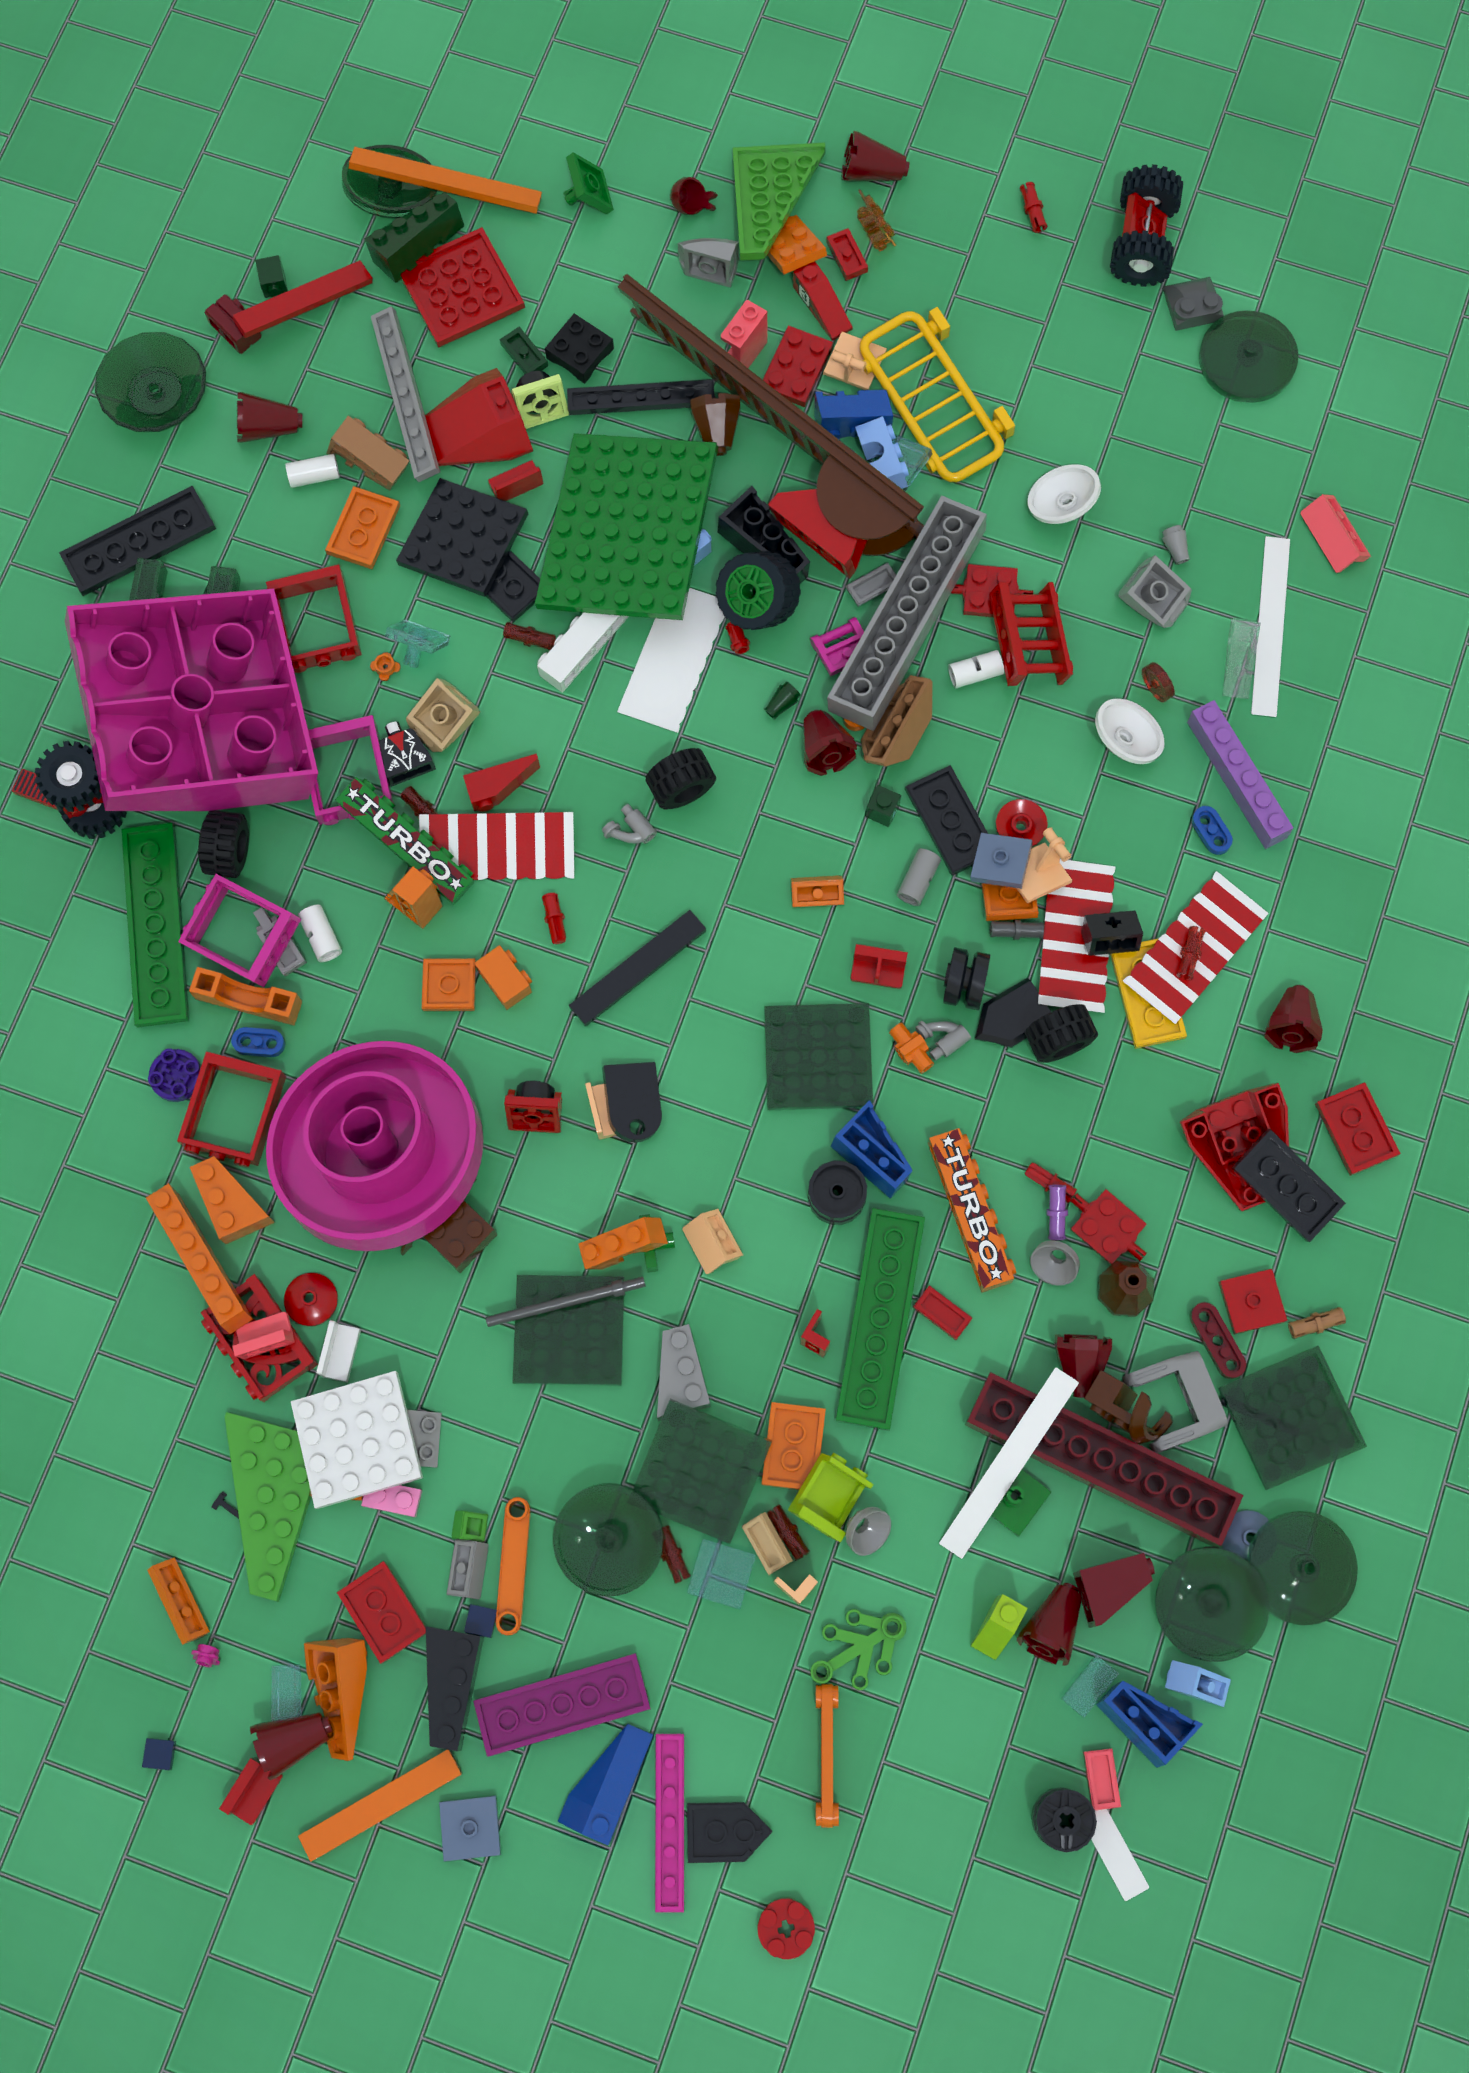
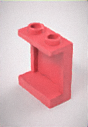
[721,300,767,368]

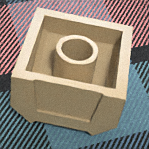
[406,678,480,752]

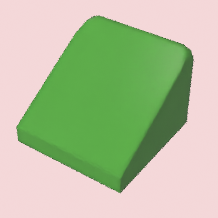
[452,1511,488,1542]

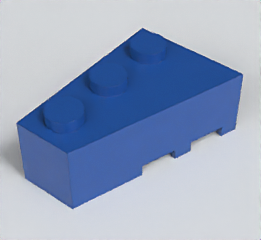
[814,390,893,439]
[1096,1681,1203,1768]

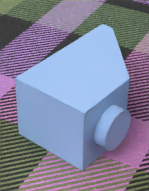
[1165,1660,1231,1707]

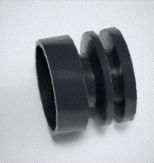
[1031,1787,1097,1852]

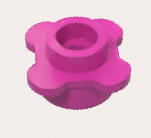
[191,1644,220,1668]

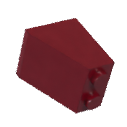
[1073,1553,1155,1628]

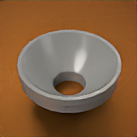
[1030,1240,1080,1286]
[846,1507,891,1556]

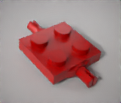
[951,564,1033,617]
[1070,1189,1147,1265]

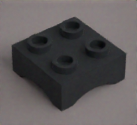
[545,313,614,384]

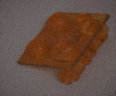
[857,189,896,251]

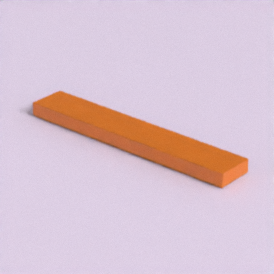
[298,1750,462,1862]

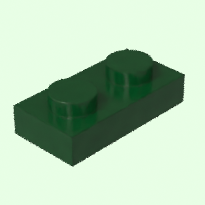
[500,326,548,374]

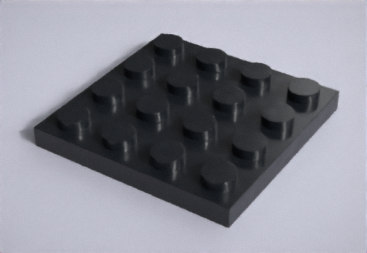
[396,478,528,597]

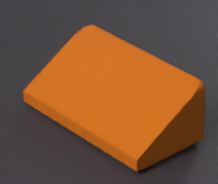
[791,875,844,907]

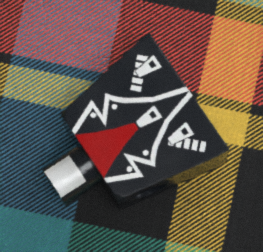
[379,721,436,787]

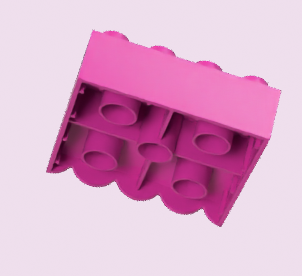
[65,589,318,811]

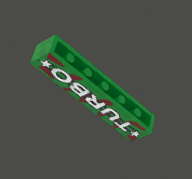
[335,777,474,905]

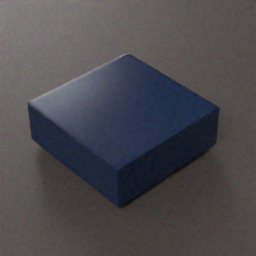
[464,1604,497,1638]
[142,1738,176,1770]

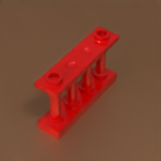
[989,582,1073,686]

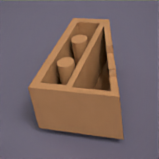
[327,416,409,491]

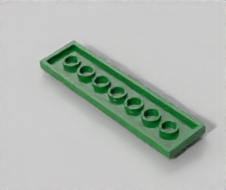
[121,823,189,1028]
[836,1208,925,1431]

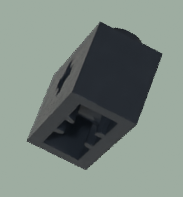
[1081,910,1143,956]

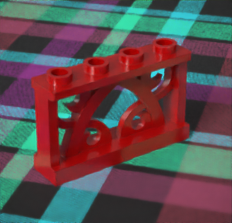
[200,1274,318,1402]

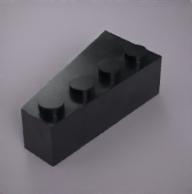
[717,486,810,584]
[426,1626,484,1751]

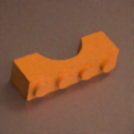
[189,967,302,1026]

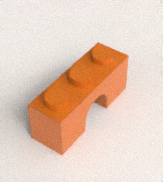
[578,1217,668,1270]

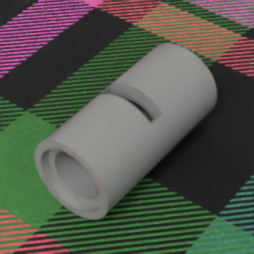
[897,848,941,906]

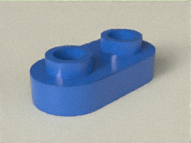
[1192,806,1233,855]
[231,1027,285,1057]

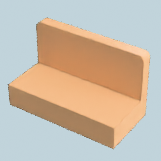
[585,1082,617,1140]
[682,1209,743,1274]
[774,1574,818,1605]

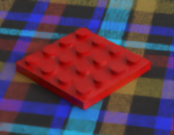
[401,227,525,348]

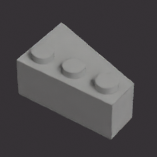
[657,1324,711,1421]

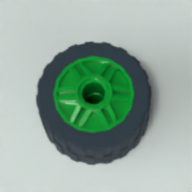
[715,551,801,630]

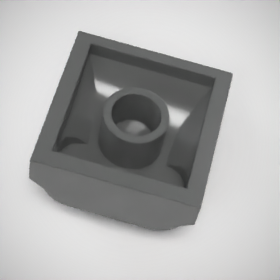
[1163,277,1224,331]

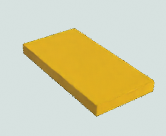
[1110,938,1187,1049]

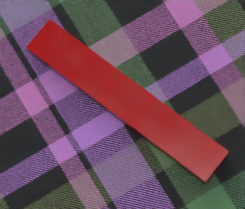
[233,260,373,338]

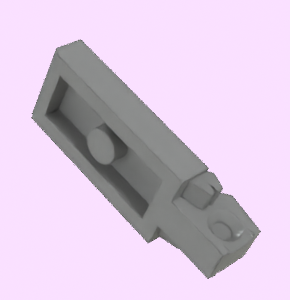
[253,907,307,977]

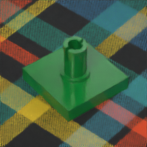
[564,152,614,215]
[991,1470,1051,1537]

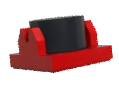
[504,1081,562,1133]

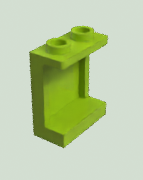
[788,1453,874,1543]

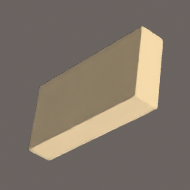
[741,1512,793,1575]

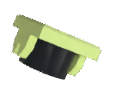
[511,371,569,429]

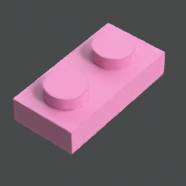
[361,1485,422,1518]

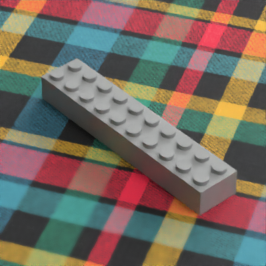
[827,495,987,731]

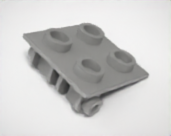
[407,1410,442,1468]

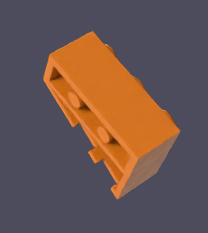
[384,867,443,929]
[190,1156,275,1244]

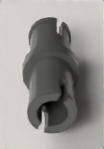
[990,919,1044,940]

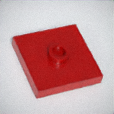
[1219,1269,1288,1334]

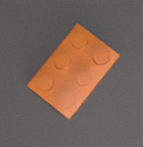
[767,215,827,274]
[325,486,400,570]
[761,1402,826,1490]

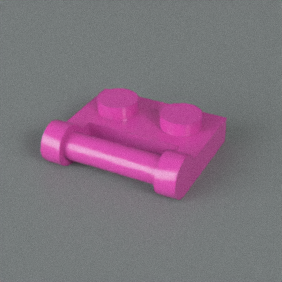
[810,617,864,677]

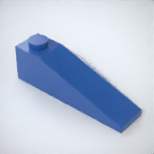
[558,1724,653,1845]

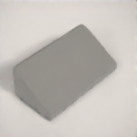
[446,1539,489,1599]

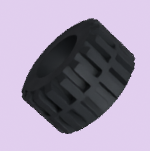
[645,748,716,810]
[198,810,249,878]
[1025,1004,1098,1063]

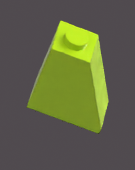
[971,1594,1028,1660]

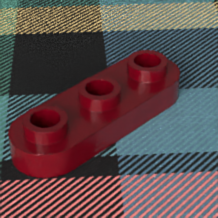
[1190,1302,1246,1379]

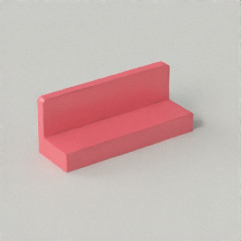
[1300,494,1371,573]

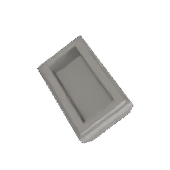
[845,563,896,607]

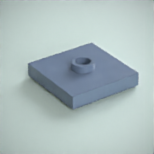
[970,833,1032,889]
[439,1796,501,1861]

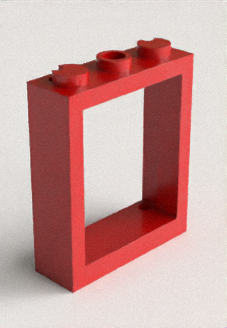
[266,564,362,673]
[177,1051,286,1168]

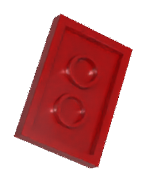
[763,325,833,407]
[1315,1082,1401,1176]
[337,1561,426,1664]

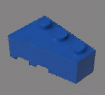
[831,1100,913,1199]

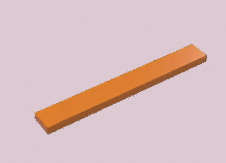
[349,146,542,214]

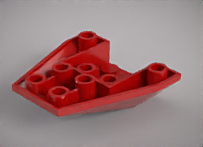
[425,368,533,466]
[1180,1083,1289,1211]

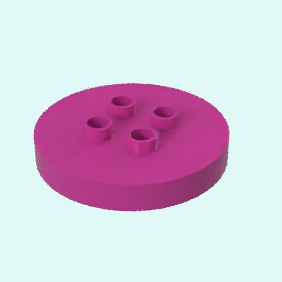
[266,1041,483,1251]

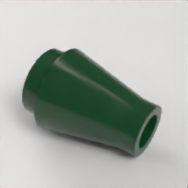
[764,681,801,720]

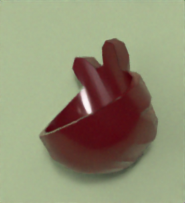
[670,177,718,215]

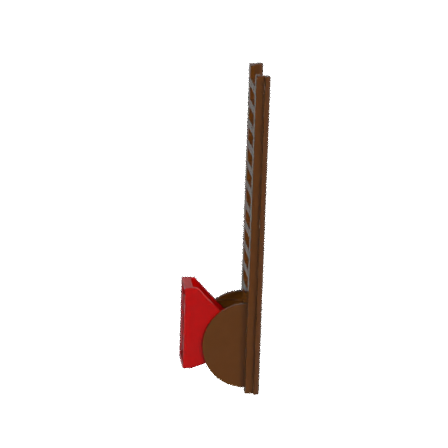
[618,274,924,579]

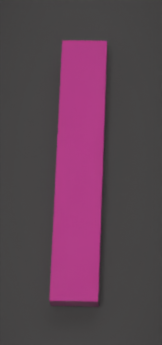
[655,1734,684,1912]

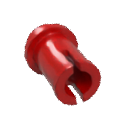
[725,622,750,654]

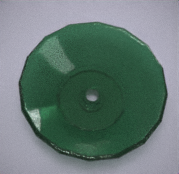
[95,332,206,432]

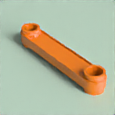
[496,1497,531,1636]
[816,1684,839,1828]

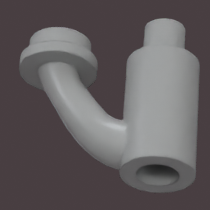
[602,804,657,844]
[915,1020,971,1061]

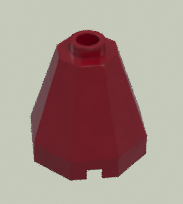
[803,710,857,776]
[1264,985,1323,1053]
[1055,1334,1112,1398]

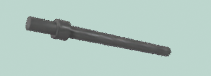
[486,1276,646,1327]

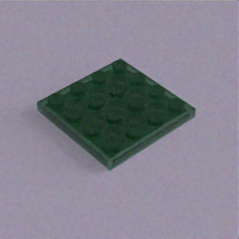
[765,1003,873,1110]
[513,1275,625,1386]
[1218,1345,1367,1490]
[628,1398,772,1544]

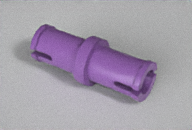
[1047,1185,1068,1240]

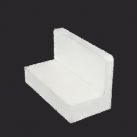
[316,1320,361,1383]

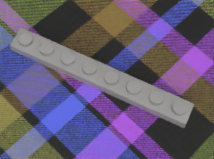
[371,306,440,482]

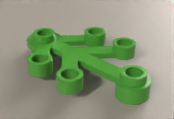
[810,1609,906,1690]

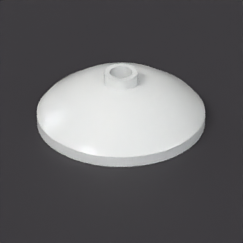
[1028,464,1101,524]
[1095,699,1164,764]

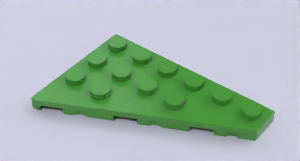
[733,143,825,261]
[225,1412,311,1602]

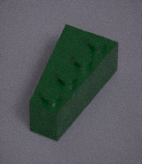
[364,192,464,283]

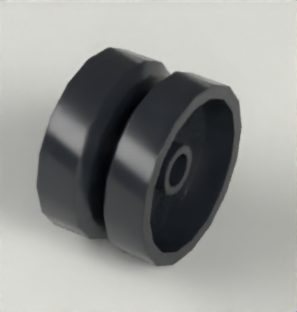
[943,947,990,1010]
[808,1160,867,1225]

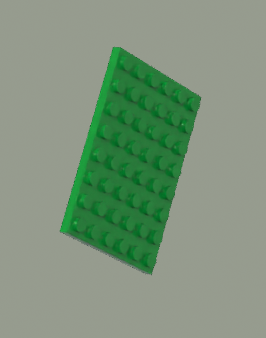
[535,433,718,620]

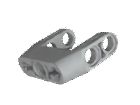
[1122,1351,1228,1453]

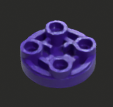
[148,1048,201,1102]

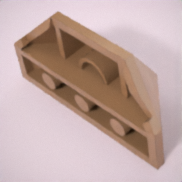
[861,675,932,767]

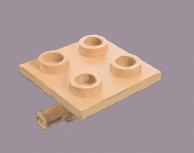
[823,332,887,390]
[1017,827,1072,903]

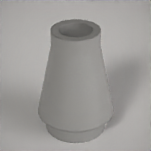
[1162,525,1190,565]

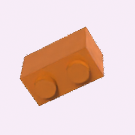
[474,945,532,1010]

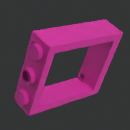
[308,715,395,825]
[178,874,301,987]

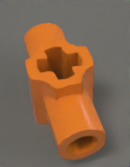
[889,1023,934,1074]

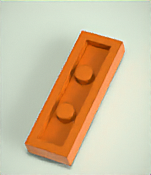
[147,1557,210,1645]

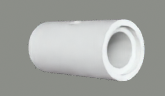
[285,454,340,488]
[948,650,1004,689]
[298,905,342,962]

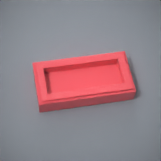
[1083,1748,1121,1810]

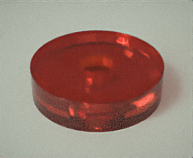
[1142,662,1175,702]

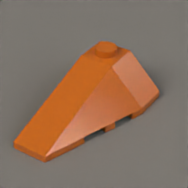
[304,1638,367,1761]

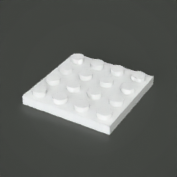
[291,1371,423,1509]

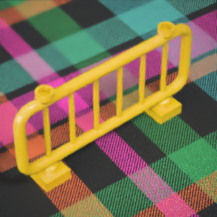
[860,307,1015,482]

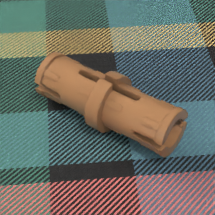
[1288,1307,1346,1339]

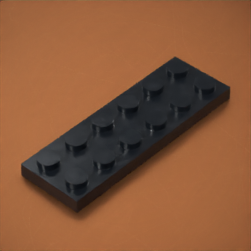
[59,486,216,596]

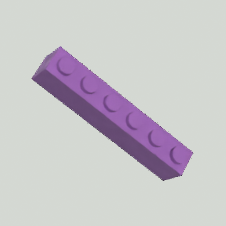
[1187,700,1294,849]

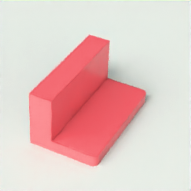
[232,1312,295,1359]

